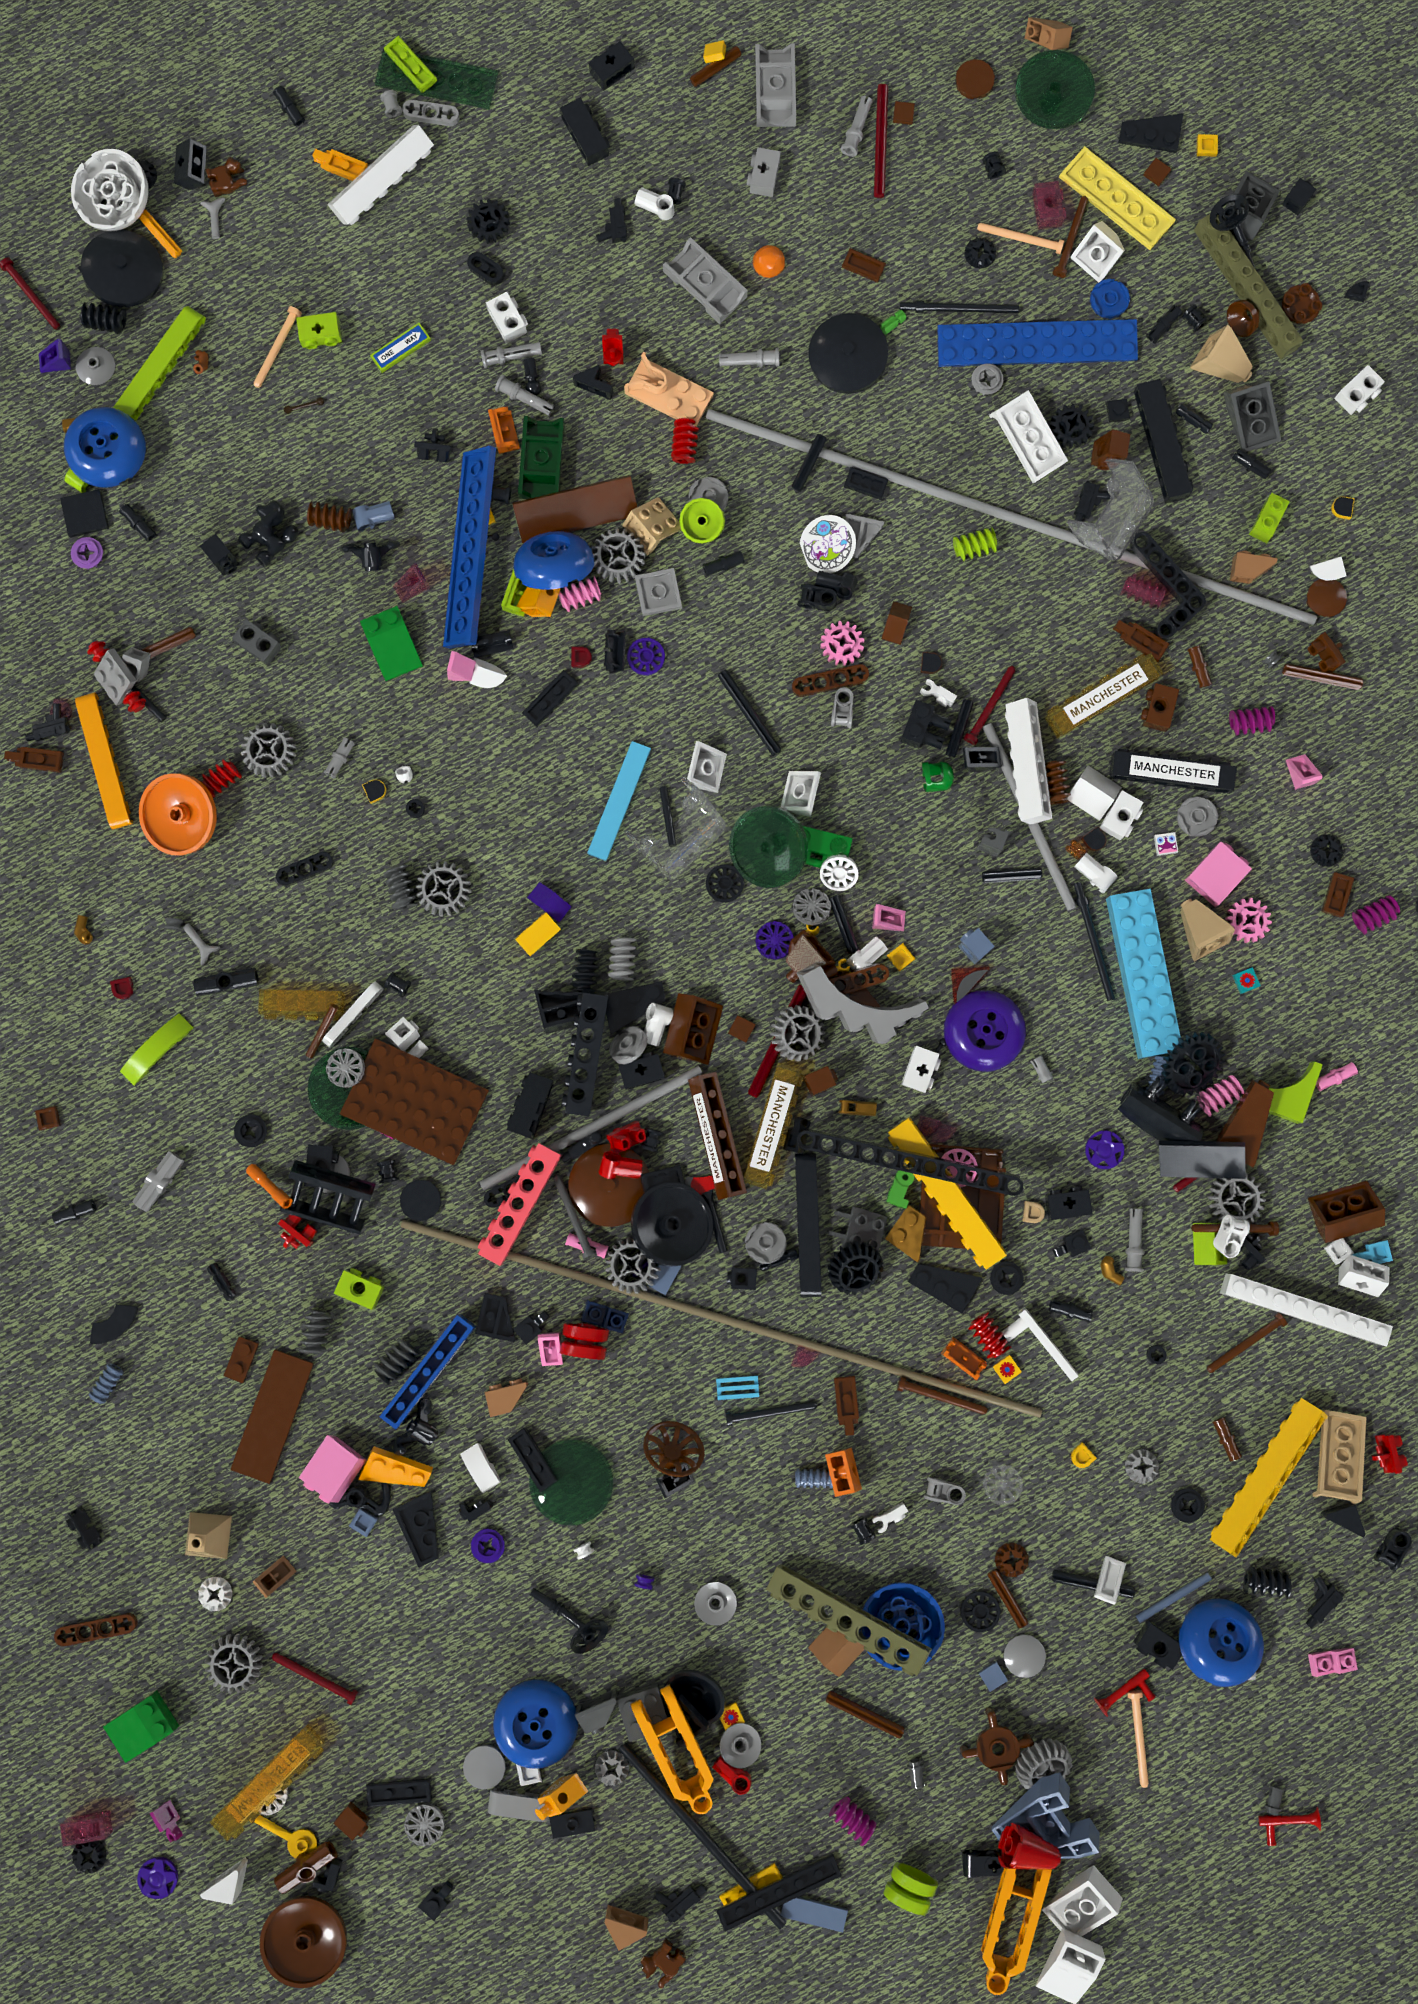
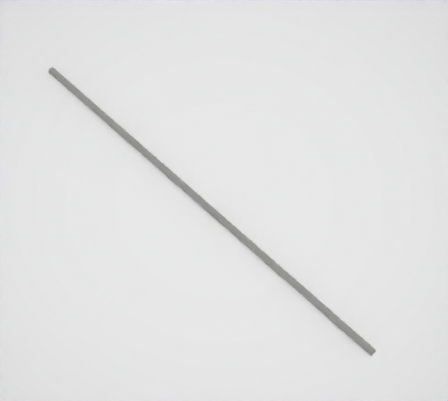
[706,409,1317,625]

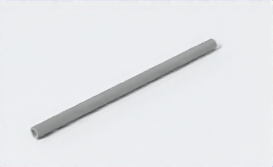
[983,723,1077,911]

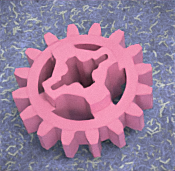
[820,621,864,666]
[1225,898,1272,943]

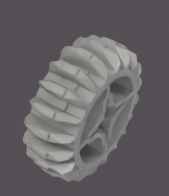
[592,528,646,584]
[241,723,297,778]
[416,861,472,917]
[770,1005,825,1061]
[1208,1172,1266,1224]
[605,1237,661,1294]
[204,1634,263,1694]
[1015,1738,1073,1790]

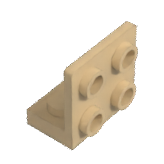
[622,497,681,555]

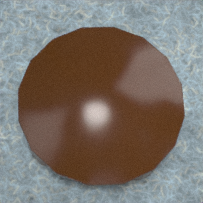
[1282,283,1322,324]
[1306,579,1347,618]

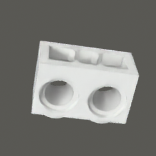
[486,292,528,344]
[1334,365,1385,415]

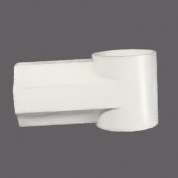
[635,188,675,220]
[1074,853,1118,893]
[846,936,888,977]
[644,1003,673,1046]

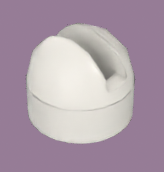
[395,766,413,783]

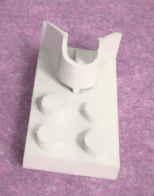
[989,390,1068,483]

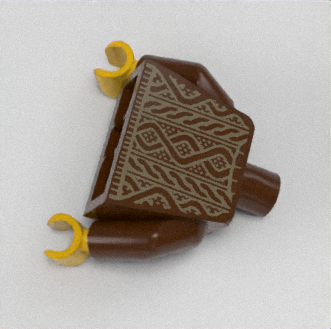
[786,924,850,983]

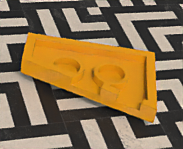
[358,1446,433,1487]

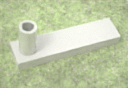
[1002,1307,1078,1381]

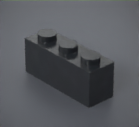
[560,97,610,166]

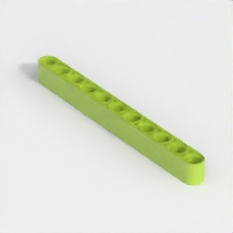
[64,306,206,493]

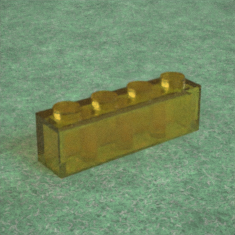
[258,989,345,1021]

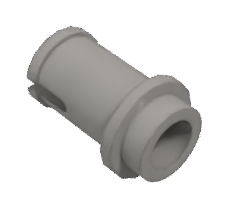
[1030,1056,1053,1083]

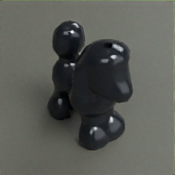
[238,500,298,568]

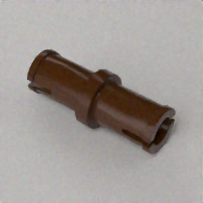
[1187,646,1212,688]
[1212,1417,1242,1462]

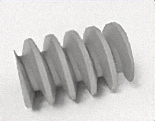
[608,937,636,981]

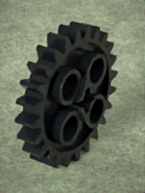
[1161,1032,1225,1096]

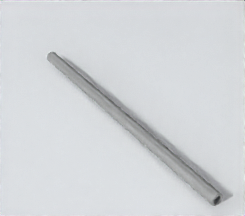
[480,1065,703,1191]

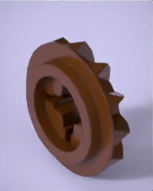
[995,1543,1029,1577]

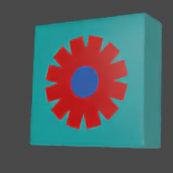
[1232,967,1261,994]

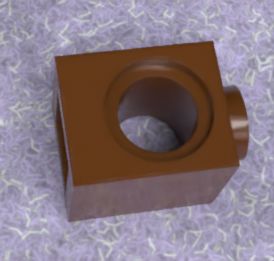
[333,1801,370,1841]

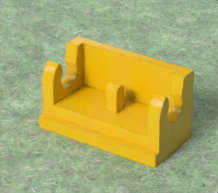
[515,912,561,956]

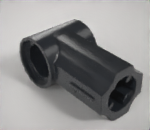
[815,570,858,600]

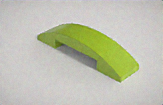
[120,1013,194,1086]

